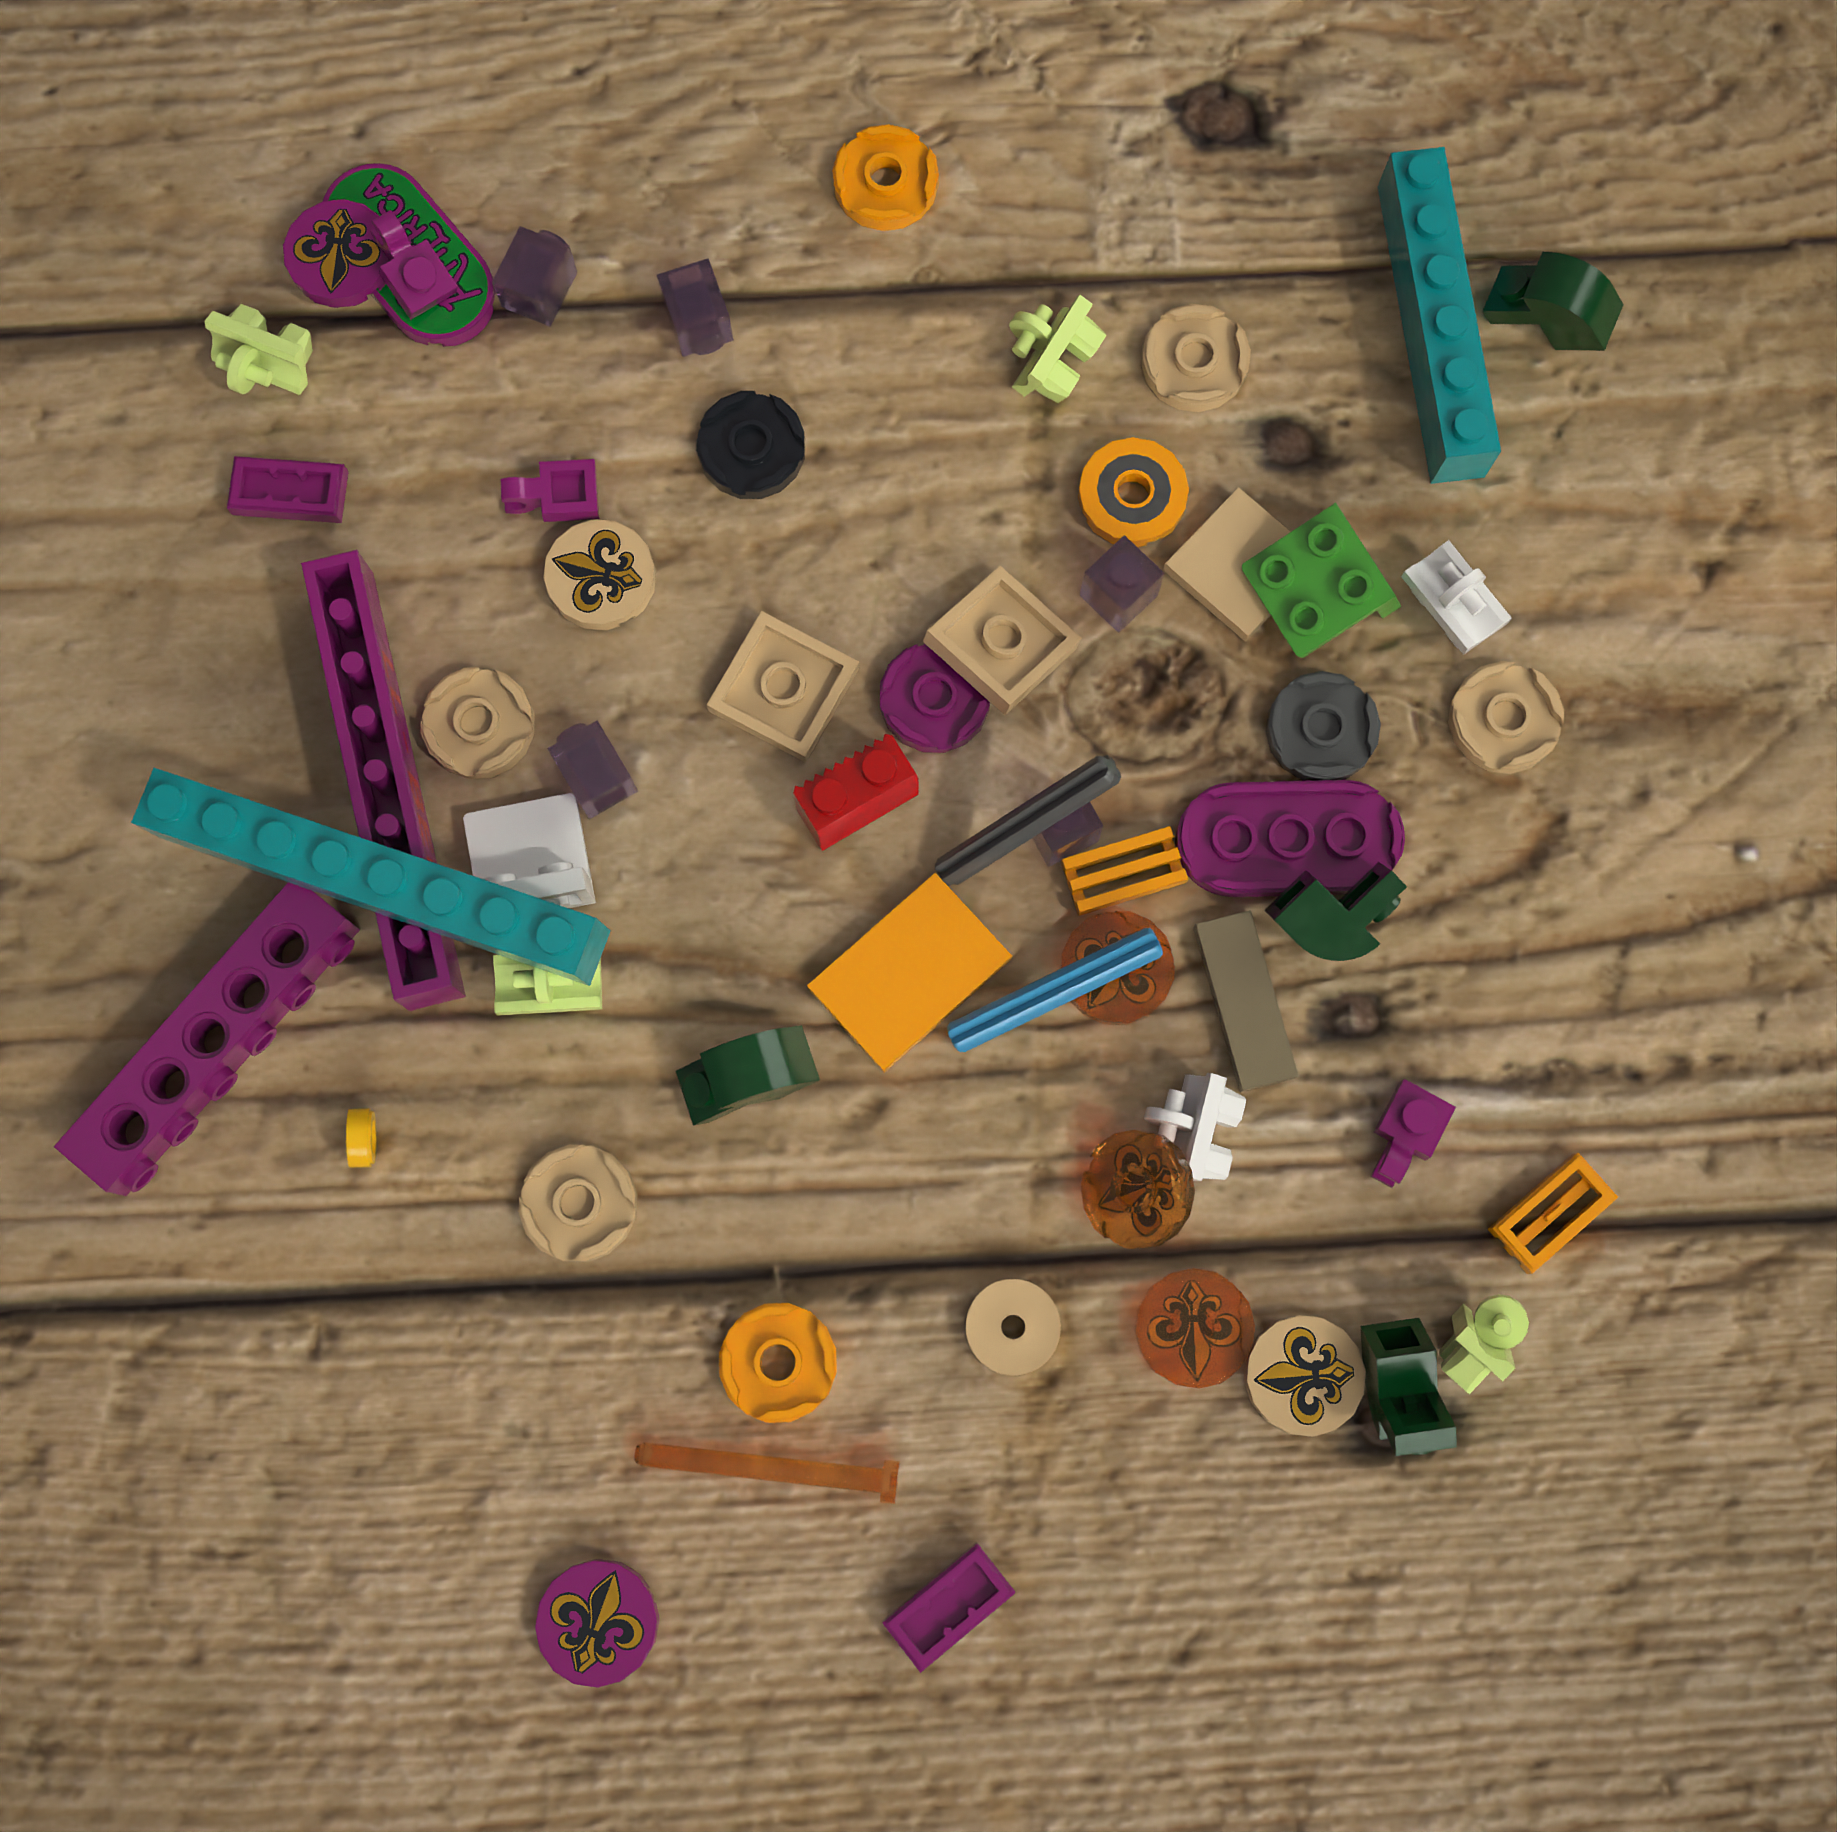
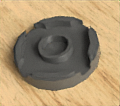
[1265,671,1381,781]

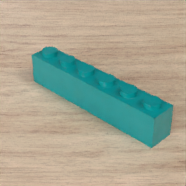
[1377,147,1501,484]

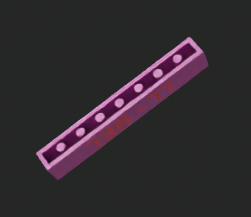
[301,550,466,1011]

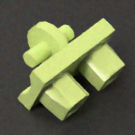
[1009,295,1106,403]
[204,304,313,395]
[493,955,602,1015]
[1439,1294,1529,1394]

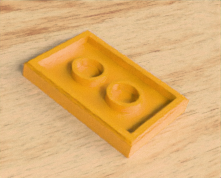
[807,873,1012,1073]

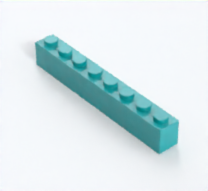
[131,767,611,986]

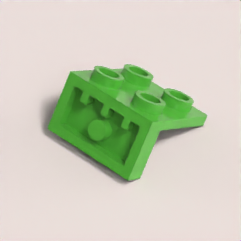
[1242,503,1402,658]

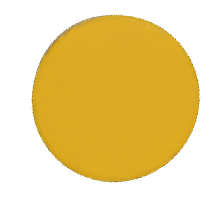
[346,1108,376,1168]

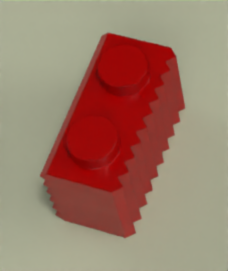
[793,734,919,851]

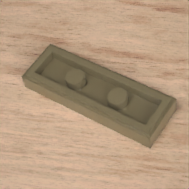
[1193,910,1299,1093]

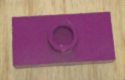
[227,456,349,523]
[882,1542,1016,1673]

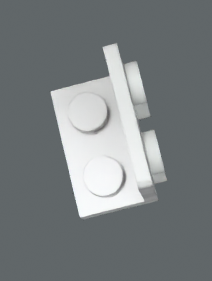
[463,793,596,908]

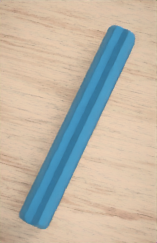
[947,928,1163,1052]

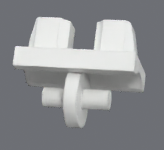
[1401,540,1512,655]
[1144,1073,1246,1181]

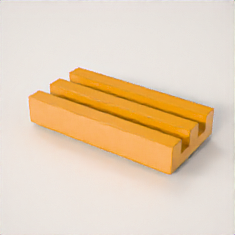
[1061,826,1188,916]
[1488,1152,1618,1274]

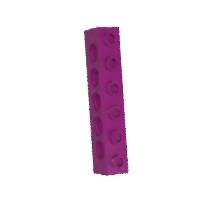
[53,882,360,1196]

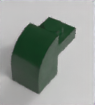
[1483,251,1624,351]
[1265,862,1407,961]
[676,1025,820,1126]
[1360,1318,1457,1456]

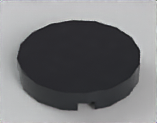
[696,391,805,499]

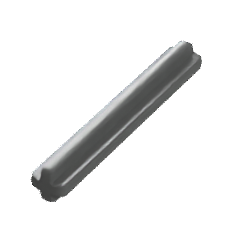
[935,755,1121,886]

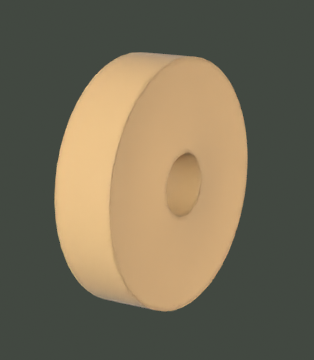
[965,1279,1061,1376]

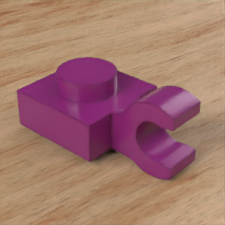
[370,210,458,320]
[500,459,599,522]
[1371,1079,1456,1188]

